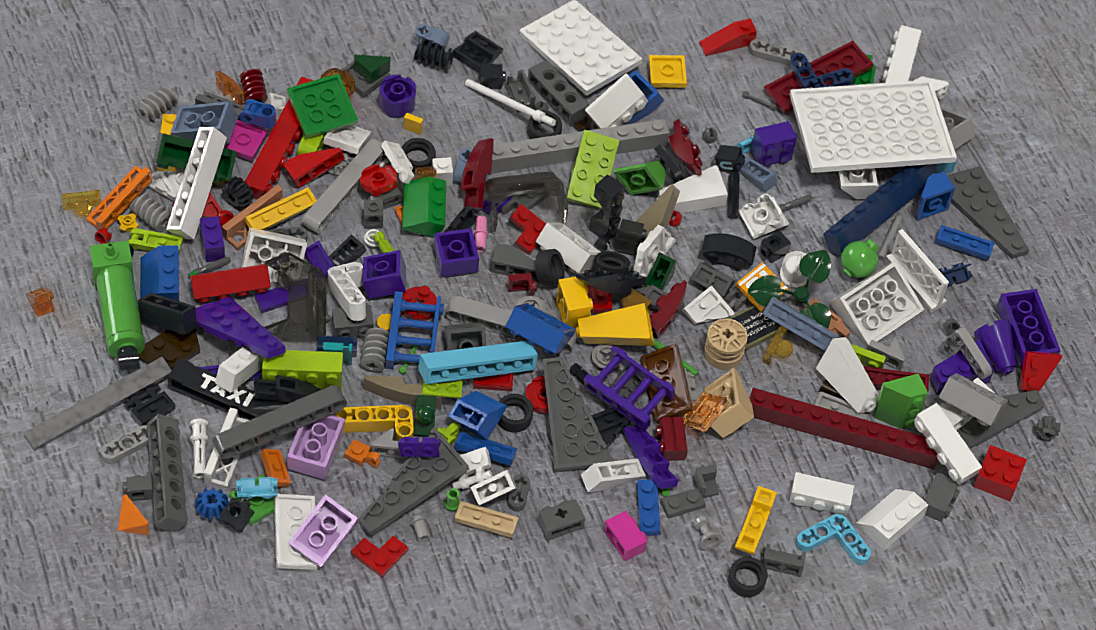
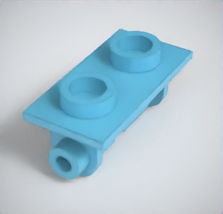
[236,477,278,499]

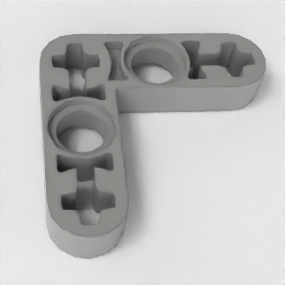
[942,327,992,379]

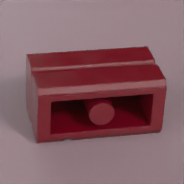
[655,417,688,461]

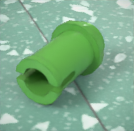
[444,488,460,511]

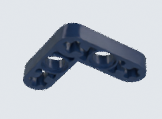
[790,53,854,89]

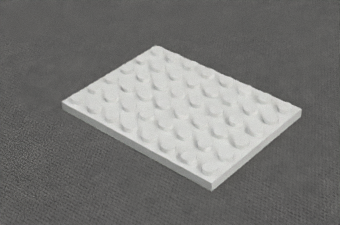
[790,80,957,173]

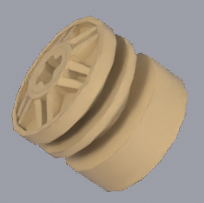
[703,318,748,370]

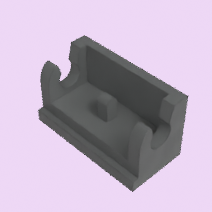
[505,70,536,113]
[691,262,737,297]
[762,544,806,577]

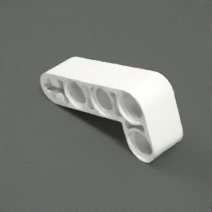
[328,262,366,321]

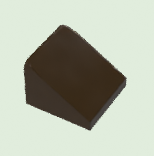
[819,380,840,398]

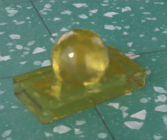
[62,190,101,217]
[763,325,793,366]

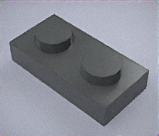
[661,488,706,519]

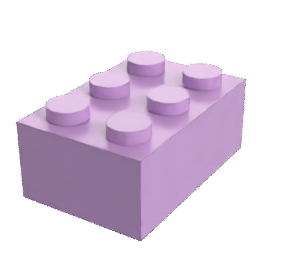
[287,415,345,480]

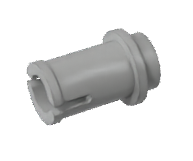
[411,514,431,542]

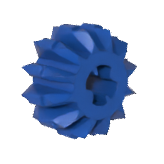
[195,487,229,522]

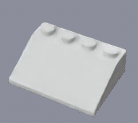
[830,261,924,347]

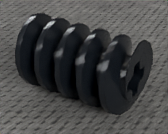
[414,39,454,71]

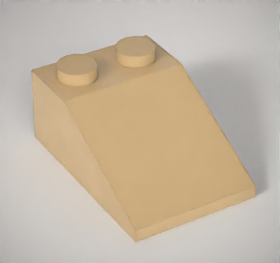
[704,368,754,438]

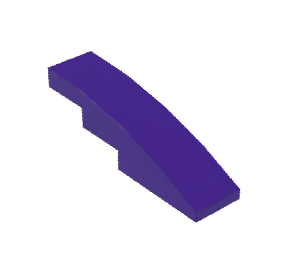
[623,425,679,489]

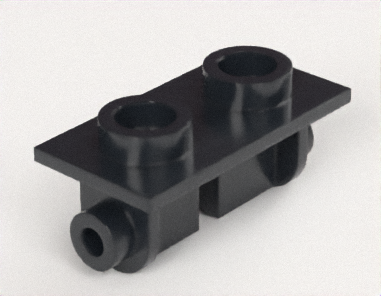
[444,206,477,232]

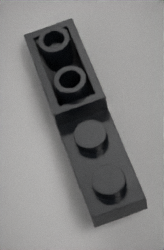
[576,268,646,295]
[253,375,322,403]

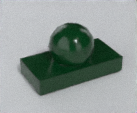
[414,395,437,435]

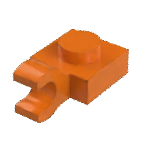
[344,439,380,468]

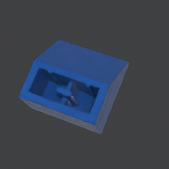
[448,391,507,440]

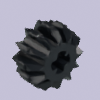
[222,176,254,209]

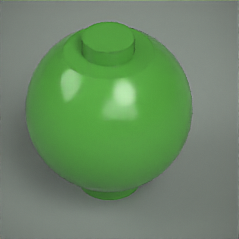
[841,238,879,278]

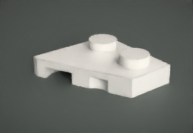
[682,286,735,325]

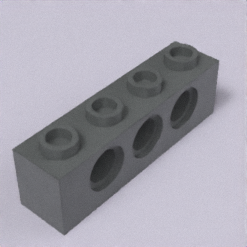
[528,60,589,126]

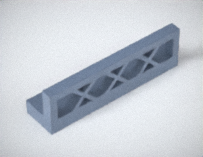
[763,297,839,351]

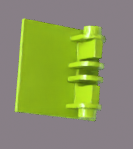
[422,379,463,398]

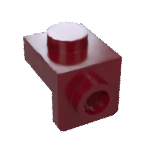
[507,273,537,296]

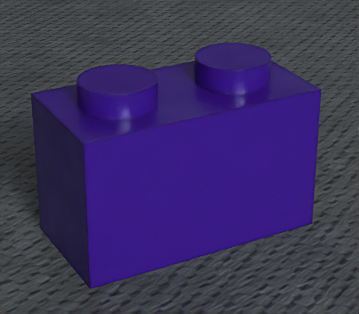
[200,216,225,262]

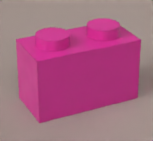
[604,511,648,561]

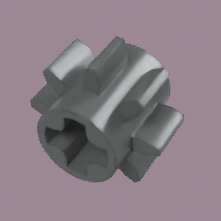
[1036,416,1061,440]

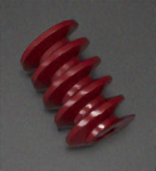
[240,69,268,106]

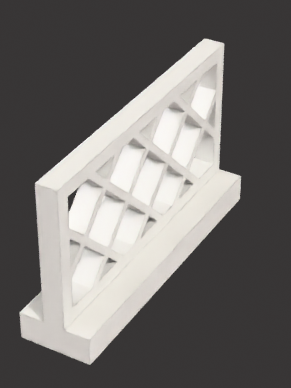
[885,229,949,313]

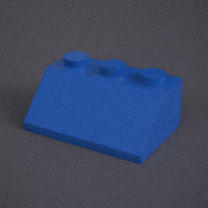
[140,245,179,301]
[505,303,577,354]

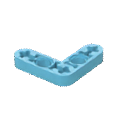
[796,514,871,565]

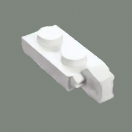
[381,141,414,184]

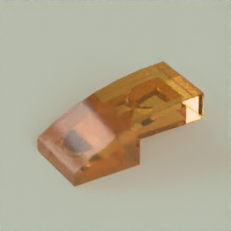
[215,71,245,105]
[413,166,436,180]

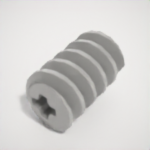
[136,86,178,124]
[130,193,171,232]
[360,328,389,372]

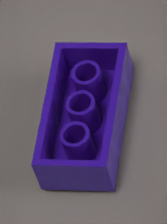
[997,289,1061,369]

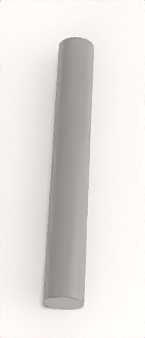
[878,215,903,260]

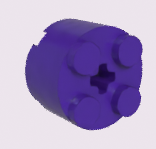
[379,74,416,118]

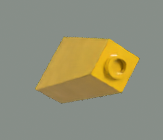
[576,303,655,346]

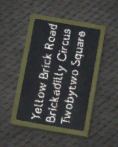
[727,305,788,351]

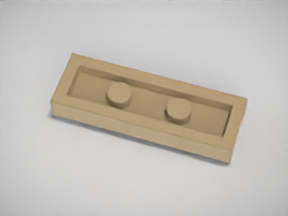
[454,501,519,538]

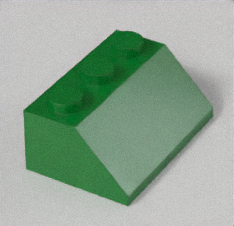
[402,176,446,237]

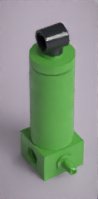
[90,240,145,371]

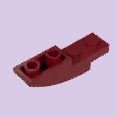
[668,119,703,176]
[461,138,494,211]
[650,280,687,338]

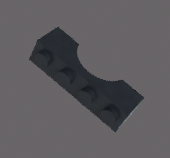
[589,174,625,239]

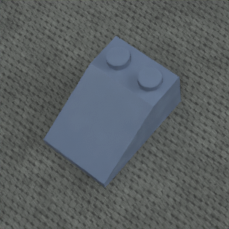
[170,102,238,144]

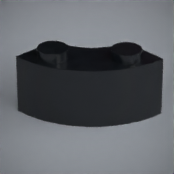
[701,233,757,269]

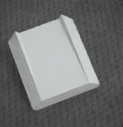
[739,194,789,239]

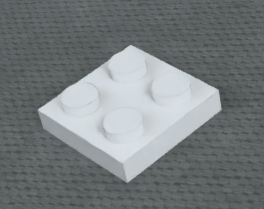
[323,125,371,154]

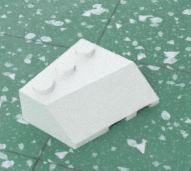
[240,227,307,283]

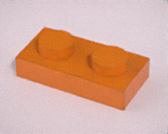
[260,449,291,487]

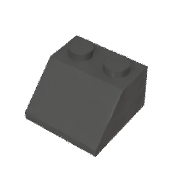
[444,322,486,351]

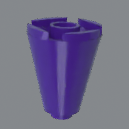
[974,319,1016,375]

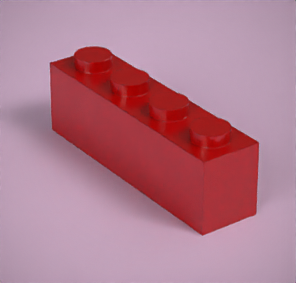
[190,263,271,302]

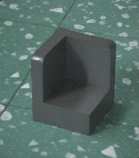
[694,465,719,498]

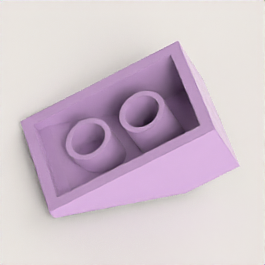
[288,494,358,567]

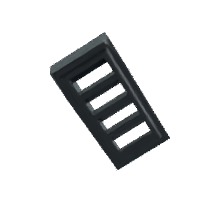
[329,234,367,266]

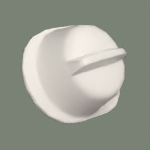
[780,251,808,288]

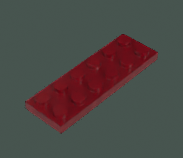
[764,40,873,114]

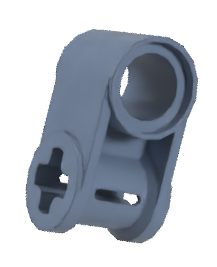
[414,24,450,50]
[453,148,472,183]

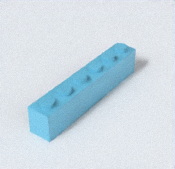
[418,341,538,384]

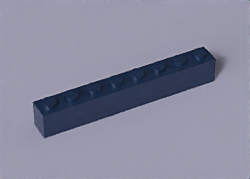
[823,164,938,255]

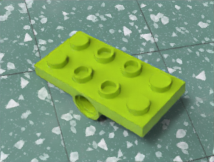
[565,129,619,210]

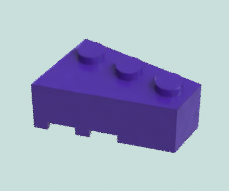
[930,339,994,395]

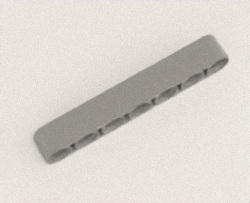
[302,137,387,234]
[445,296,577,353]

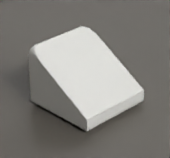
[265,92,286,114]

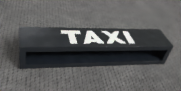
[168,359,285,420]

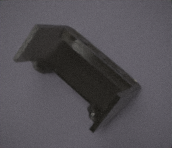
[484,171,569,232]
[265,252,326,341]

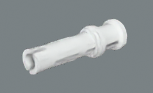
[190,419,208,479]

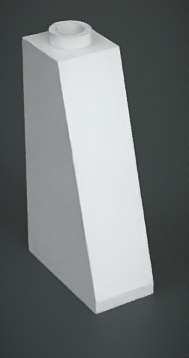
[655,166,728,213]
[816,337,879,413]

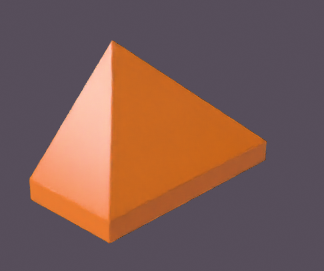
[118,494,150,535]

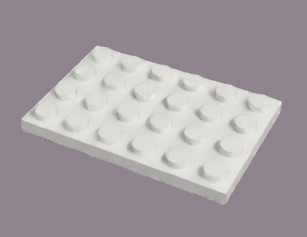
[519,0,642,96]

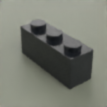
[138,293,197,335]

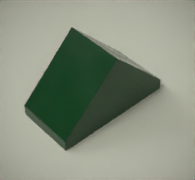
[354,55,391,84]
[644,252,677,291]

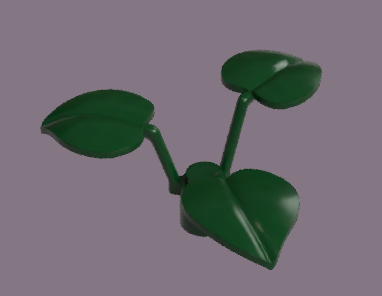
[748,250,831,328]

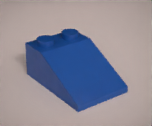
[622,70,664,125]

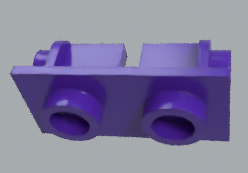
[398,437,441,457]

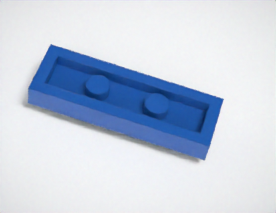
[935,225,995,260]
[454,432,518,466]
[637,479,661,536]

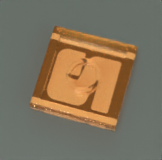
[683,392,729,432]

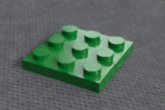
[287,74,358,139]

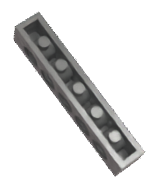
[147,414,188,532]

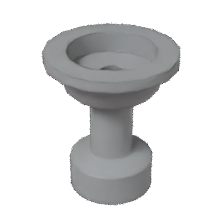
[693,516,722,550]

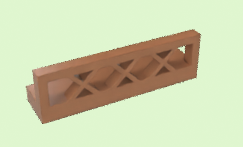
[222,185,284,251]

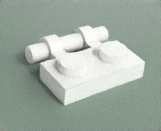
[453,447,493,490]

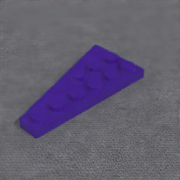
[196,297,286,358]

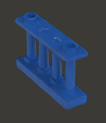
[386,291,444,369]

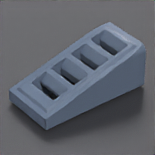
[739,158,777,193]

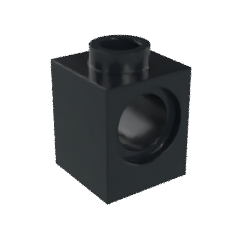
[760,230,791,263]
[219,497,255,532]

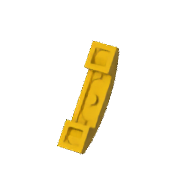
[735,486,777,555]

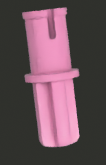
[473,216,488,252]

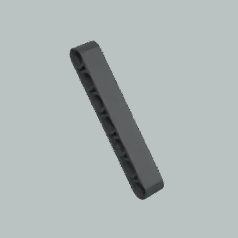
[212,385,347,459]

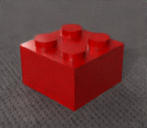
[973,445,1027,501]

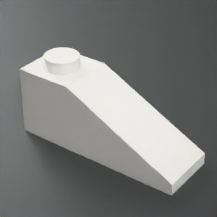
[581,459,646,492]

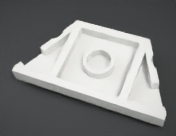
[148,168,185,202]
[633,225,676,287]

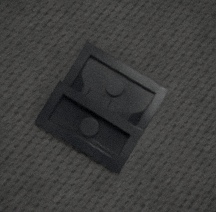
[452,31,504,73]

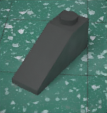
[490,243,540,282]

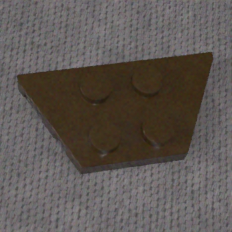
[138,328,200,370]

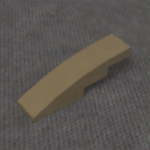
[364,375,442,409]

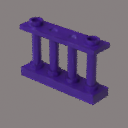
[584,346,675,431]

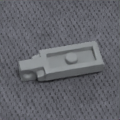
[814,392,868,420]

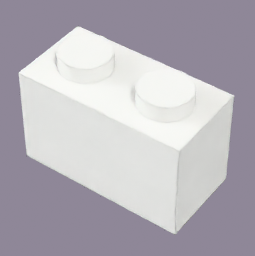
[471,470,517,505]

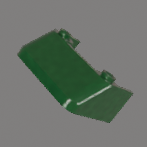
[154,132,237,182]

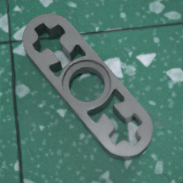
[749,39,800,66]
[101,425,149,464]

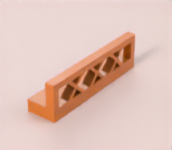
[86,165,153,229]

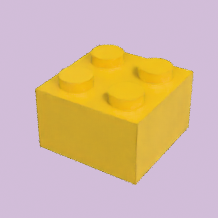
[556,277,593,329]

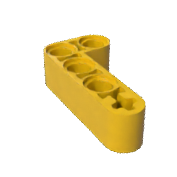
[335,405,414,441]

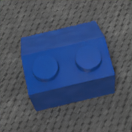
[915,172,955,221]

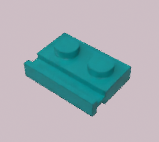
[323,342,352,365]

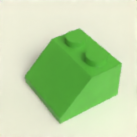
[613,161,667,195]

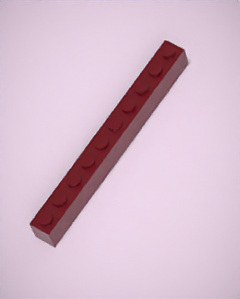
[749,388,938,470]

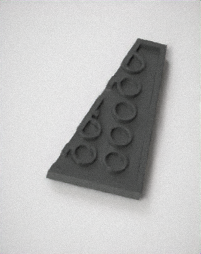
[947,166,1029,259]
[957,390,1044,449]

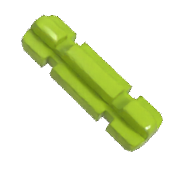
[373,231,394,253]

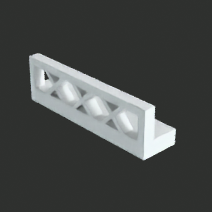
[204,408,249,489]

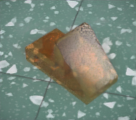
[26,287,55,317]

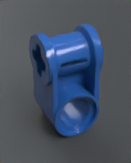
[239,99,277,129]

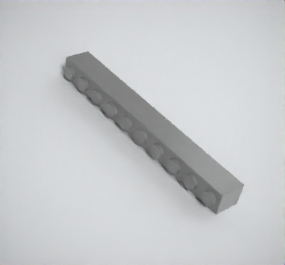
[491,119,669,174]

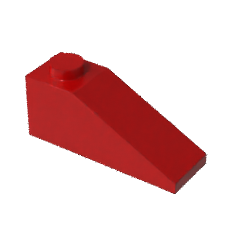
[699,18,757,56]
[283,147,345,189]

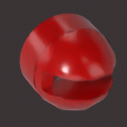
[668,210,682,227]
[95,228,112,244]

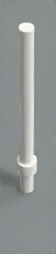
[465,79,556,127]

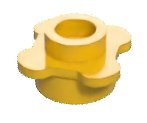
[118,213,138,232]

